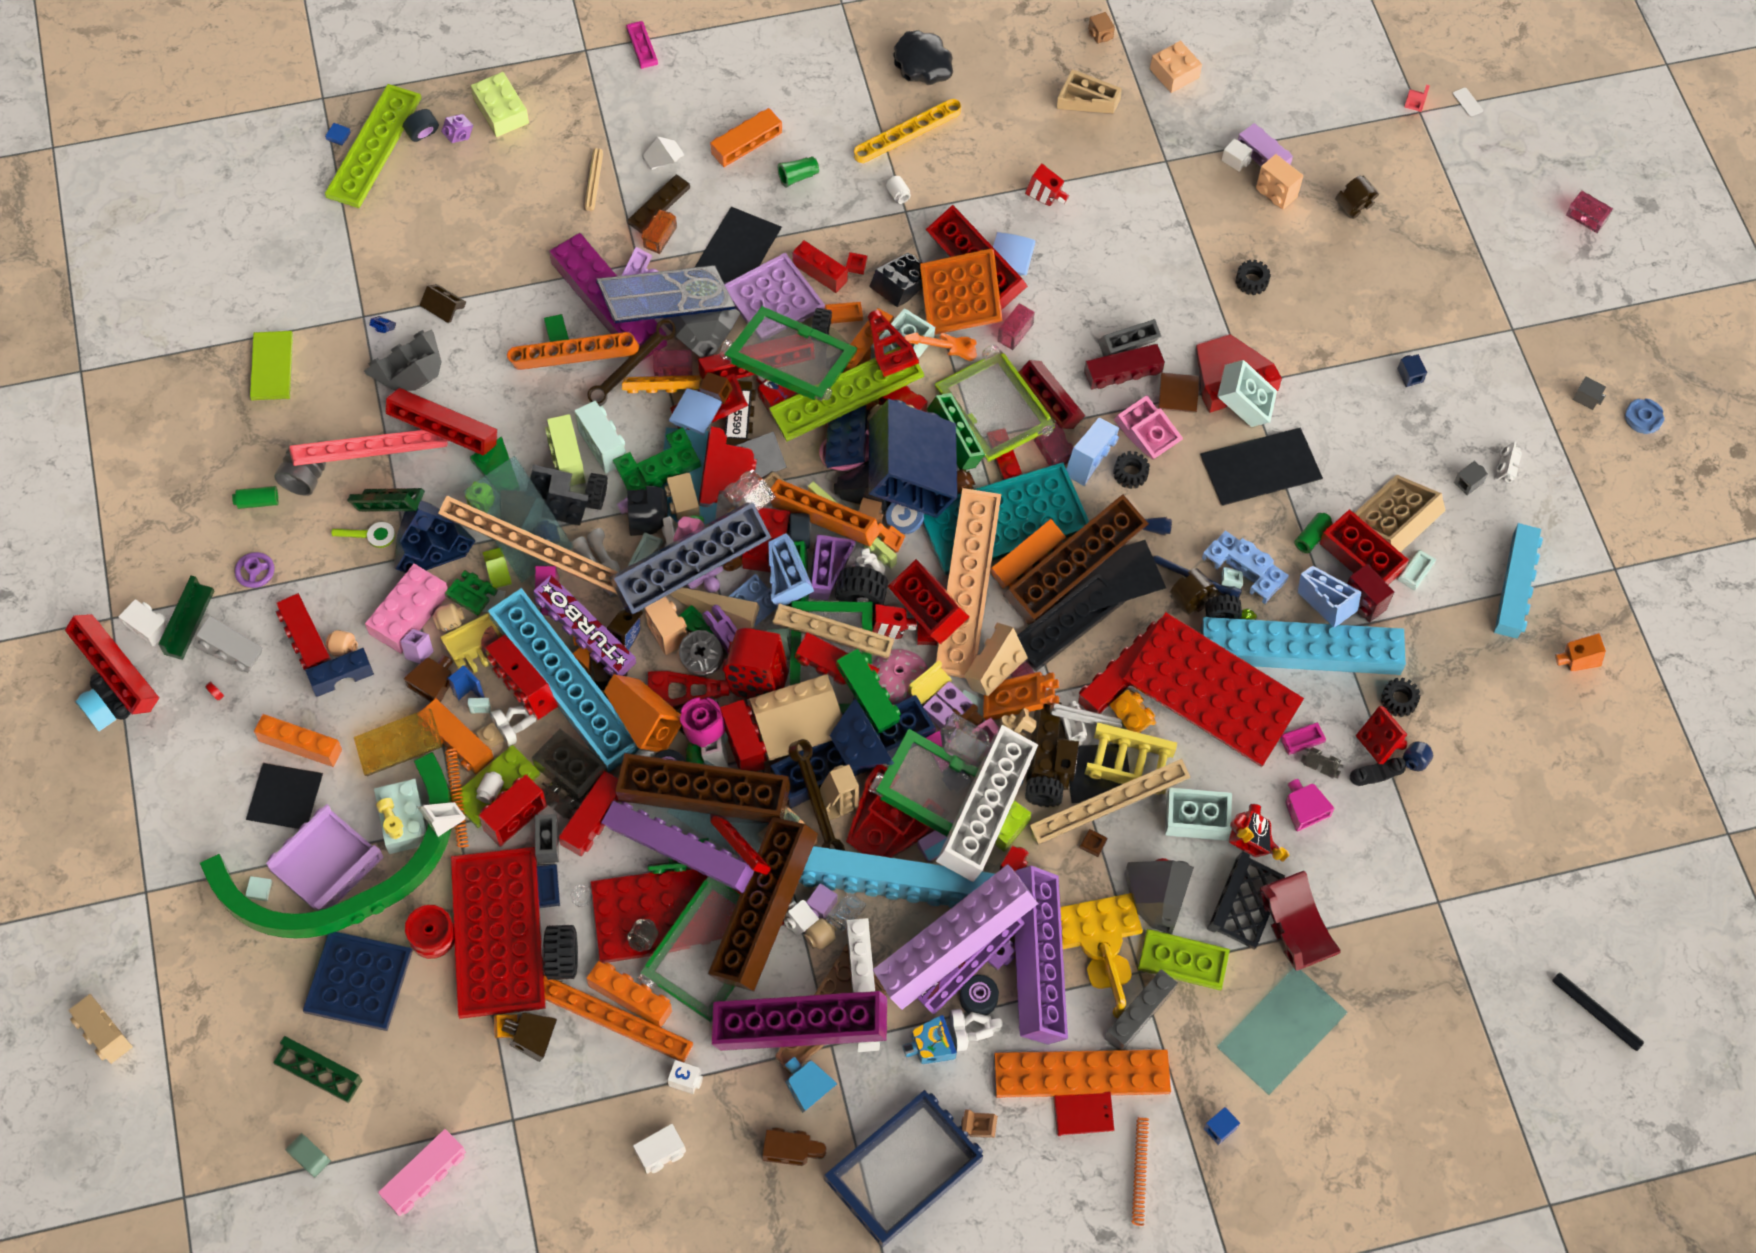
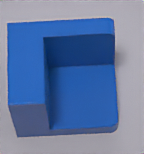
[1203,1107,1240,1145]

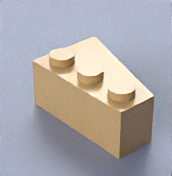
[1057,69,1122,114]

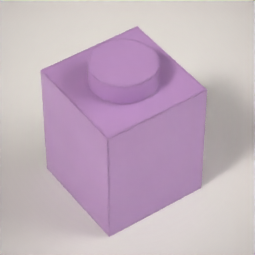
[400,629,434,664]
[806,884,837,919]

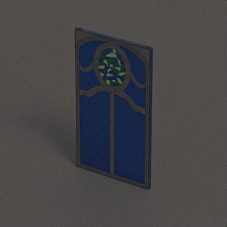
[596,265,735,324]

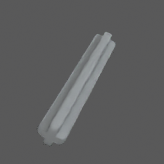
[1050,703,1122,728]

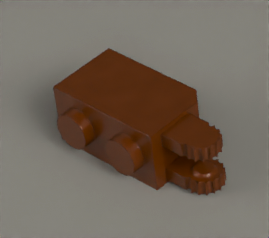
[763,1127,827,1166]

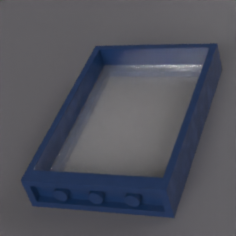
[824,1090,983,1248]

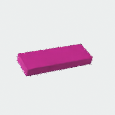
[626,21,658,69]

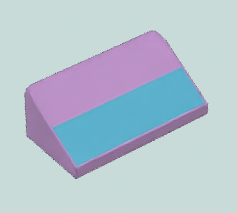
[917,821,954,863]

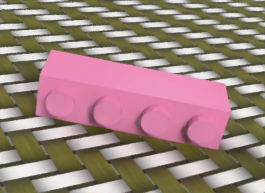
[378,1129,466,1216]

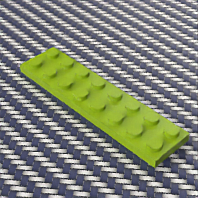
[325,84,422,208]
[769,347,924,442]

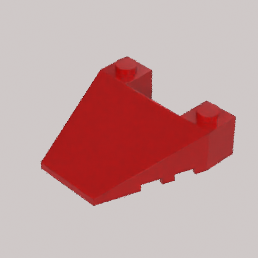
[1196,334,1282,413]
[846,764,949,858]

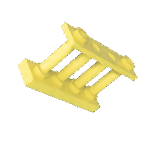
[1085,723,1177,795]

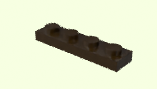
[628,174,690,234]

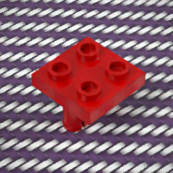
[1355,706,1408,764]

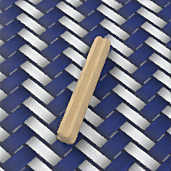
[584,148,603,211]

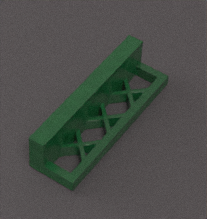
[347,488,425,512]
[158,575,215,660]
[273,1036,363,1104]

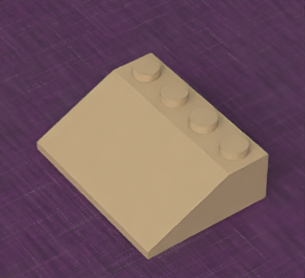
[1355,475,1446,552]
[749,674,842,761]

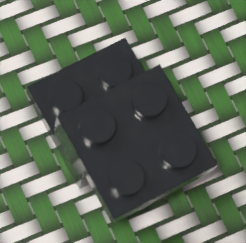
[526,465,589,526]

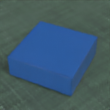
[325,123,351,146]

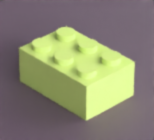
[471,72,529,137]
[545,414,586,486]

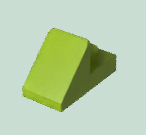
[482,547,512,588]

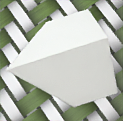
[643,137,684,170]
[417,802,466,836]

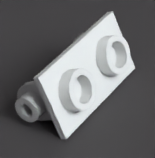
[1495,442,1522,483]
[1060,701,1087,745]

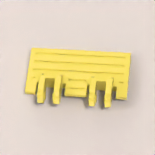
[440,613,503,673]

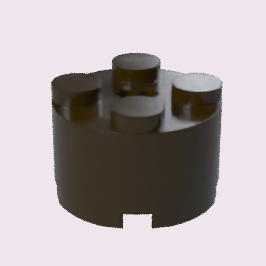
[1335,175,1379,219]
[1170,568,1218,614]

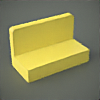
[908,660,952,706]

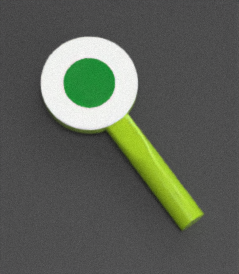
[332,522,395,548]

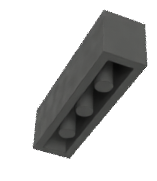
[1105,969,1178,1050]

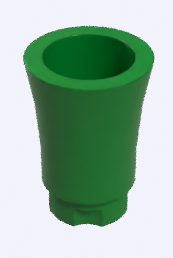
[777,156,819,188]

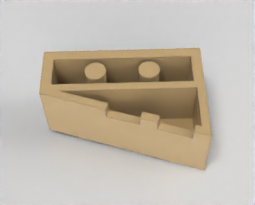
[964,622,1028,696]
[811,765,859,821]
[68,994,133,1064]

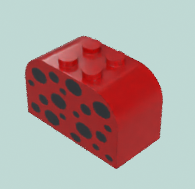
[722,628,789,699]

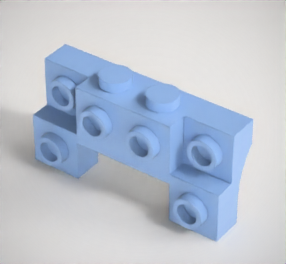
[1202,530,1289,604]

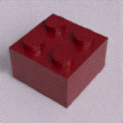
[1347,564,1395,623]

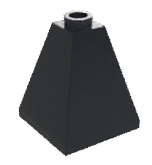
[834,461,889,511]

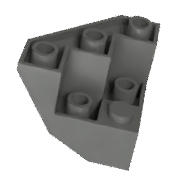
[663,301,740,358]
[364,329,442,391]
[1124,860,1194,934]

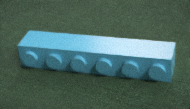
[1494,523,1543,639]

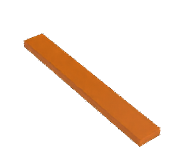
[544,975,693,1063]

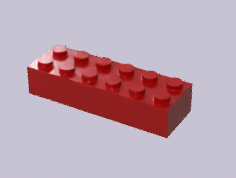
[925,205,1028,310]

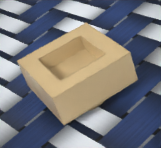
[476,722,504,749]

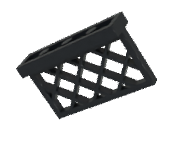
[1207,851,1285,950]

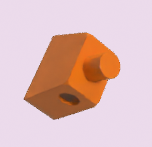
[1555,633,1606,671]

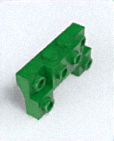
[613,427,702,491]

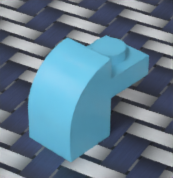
[75,689,116,731]

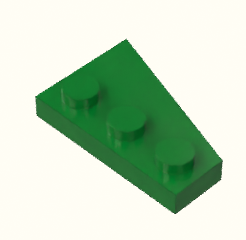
[470,436,520,495]

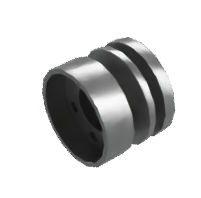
[274,448,326,496]
[679,630,724,677]

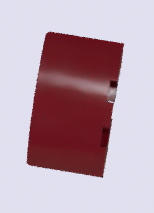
[1260,871,1341,971]

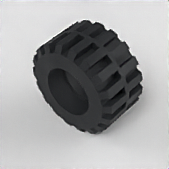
[835,566,888,611]
[543,925,578,980]

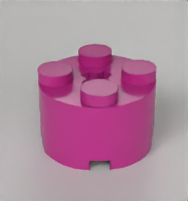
[680,698,725,748]

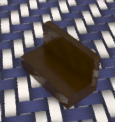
[420,284,466,323]

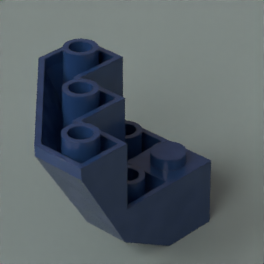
[394,498,475,573]

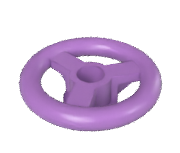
[234,552,275,588]

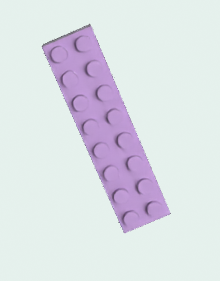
[873,864,1038,1010]

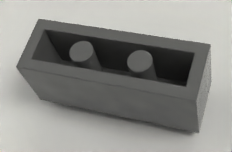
[1098,319,1162,357]

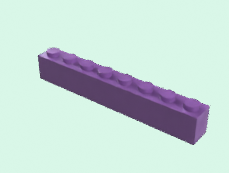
[601,801,754,893]

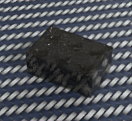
[532,729,607,803]

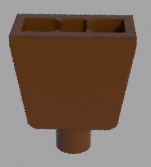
[404,655,453,702]

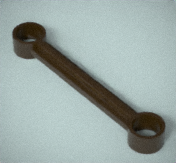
[587,319,676,406]
[788,739,845,851]

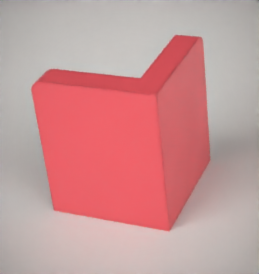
[1404,84,1430,112]

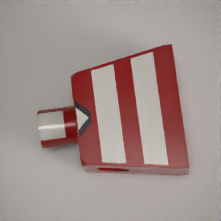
[1025,163,1070,206]
[872,604,917,639]

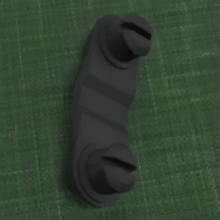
[90,673,130,720]
[1350,757,1406,786]

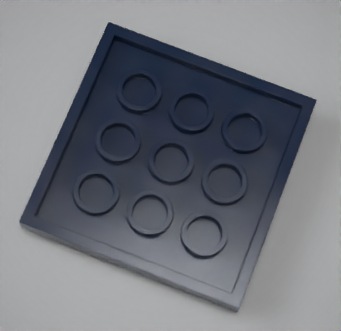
[303,932,413,1031]

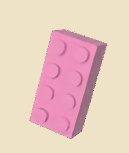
[365,564,448,654]

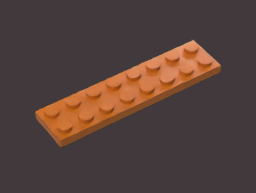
[994,1049,1171,1098]

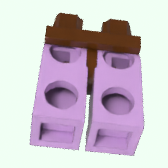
[923,681,984,742]

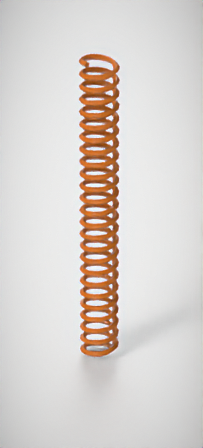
[445,748,469,847]
[1131,1117,1149,1226]

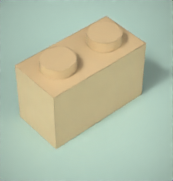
[664,473,700,520]

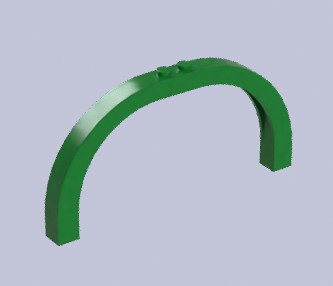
[200,752,452,939]

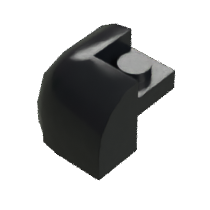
[627,486,668,536]

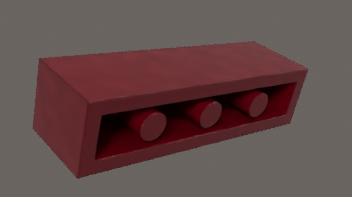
[1084,344,1165,390]
[1018,360,1086,429]

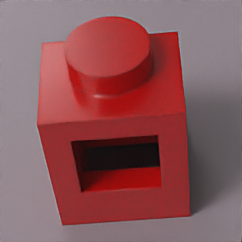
[1000,846,1029,871]

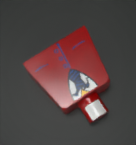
[756,376,798,417]

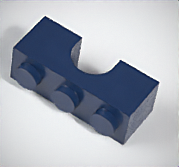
[305,648,374,697]

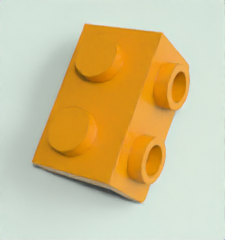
[1109,690,1157,733]

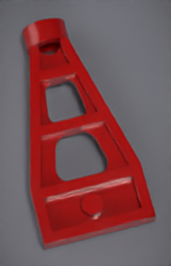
[867,310,919,377]
[648,671,730,709]

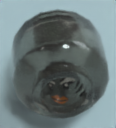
[627,919,659,952]

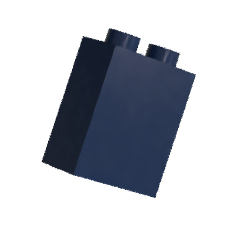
[869,399,957,518]

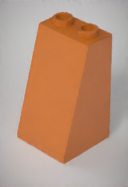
[604,674,681,752]

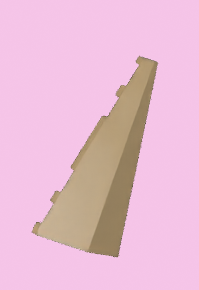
[669,587,760,630]

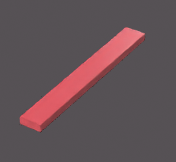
[289,430,448,466]

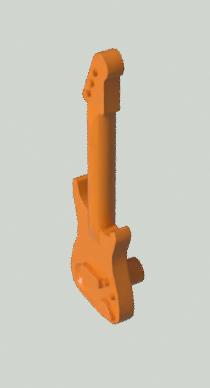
[904,333,977,361]

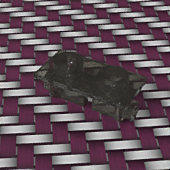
[1300,746,1344,779]
[541,782,579,819]

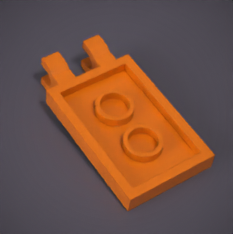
[983,672,1059,721]

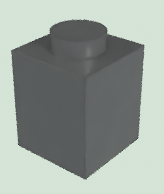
[1573,376,1606,410]
[1454,460,1488,496]

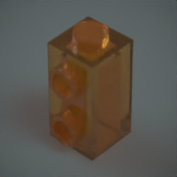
[641,210,677,254]

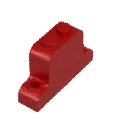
[698,426,757,507]

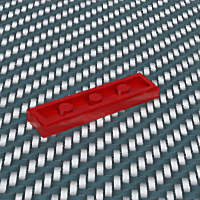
[710,816,771,875]

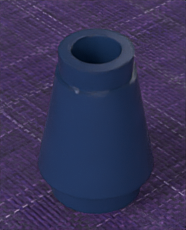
[1143,516,1172,536]

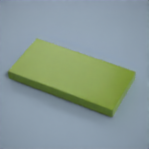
[250,331,293,401]
[1138,929,1230,991]

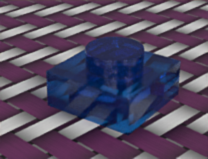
[369,316,396,333]

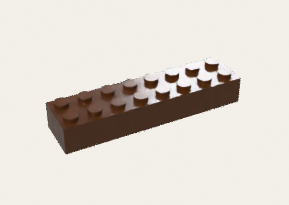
[1003,494,1149,625]
[615,753,790,823]
[708,817,818,992]

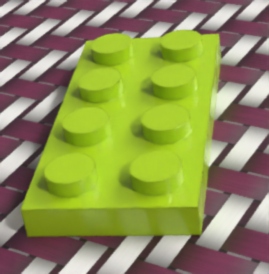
[452,745,541,828]

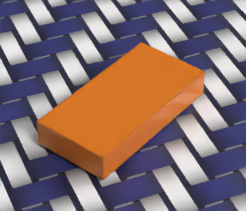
[824,302,863,324]

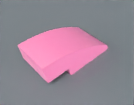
[1114,396,1183,460]

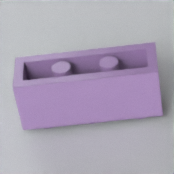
[1238,123,1293,166]

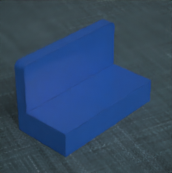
[448,665,485,700]

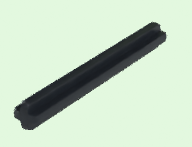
[1552,972,1644,1051]

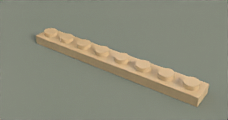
[1030,759,1191,845]

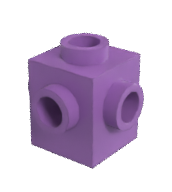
[441,114,473,143]
[987,940,1015,970]

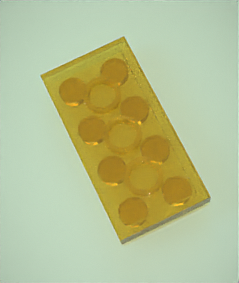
[354,708,442,777]

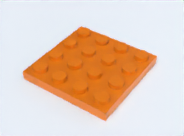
[920,249,1002,335]

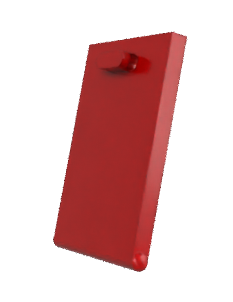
[1054,1092,1115,1136]

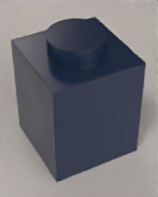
[1397,354,1427,387]

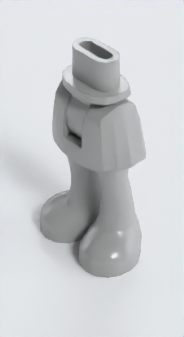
[569,528,620,597]

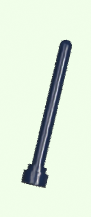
[1153,555,1242,598]

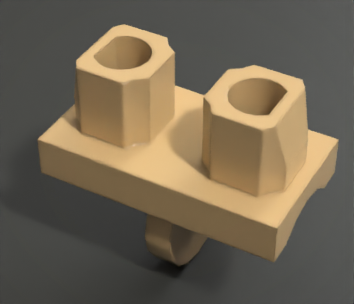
[1000,708,1037,738]

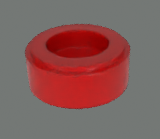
[205,681,224,701]

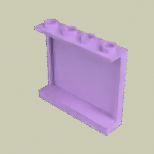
[266,804,384,911]

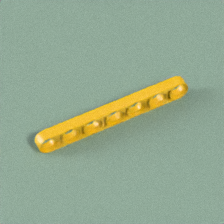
[854,99,961,163]

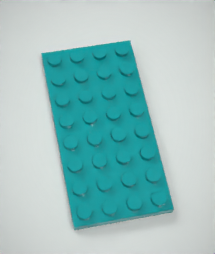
[923,462,1090,575]

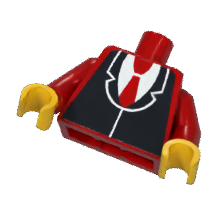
[1229,804,1289,862]

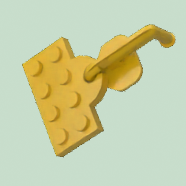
[1060,893,1142,1018]

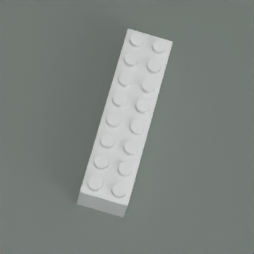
[936,725,1038,882]

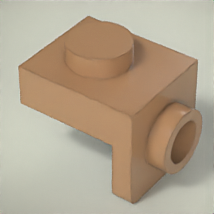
[961,1109,998,1138]

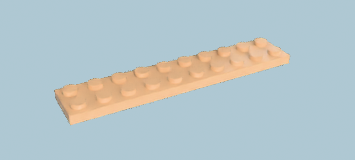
[936,488,1001,678]

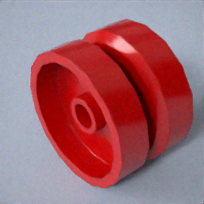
[405,905,455,959]

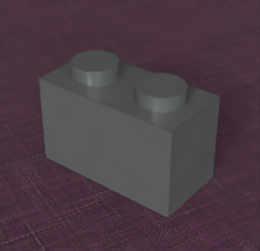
[535,814,559,863]

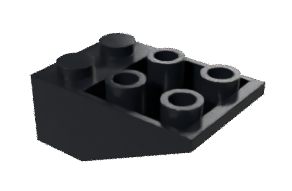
[869,253,923,307]

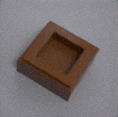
[1080,829,1108,857]

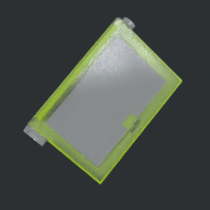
[935,344,1055,462]

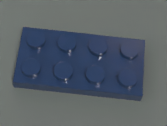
[825,405,868,468]

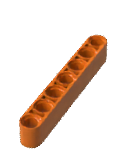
[507,332,639,370]

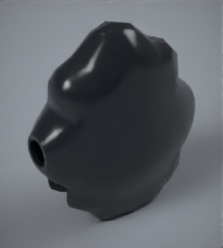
[893,30,953,85]

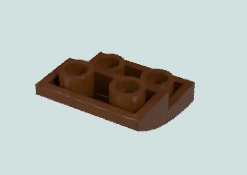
[1158,372,1199,413]

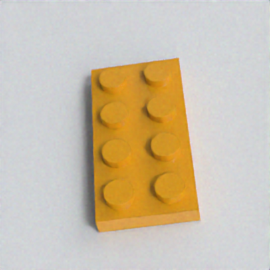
[622,375,701,393]

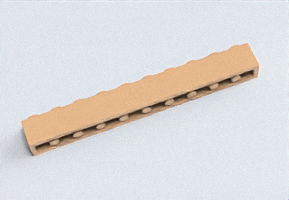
[438,496,618,595]

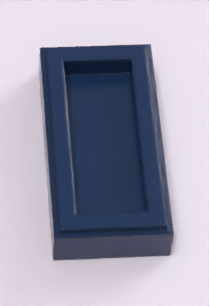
[537,864,560,908]

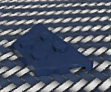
[829,699,894,770]

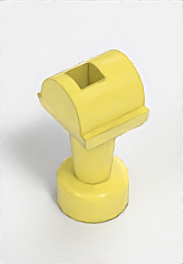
[376,798,404,839]

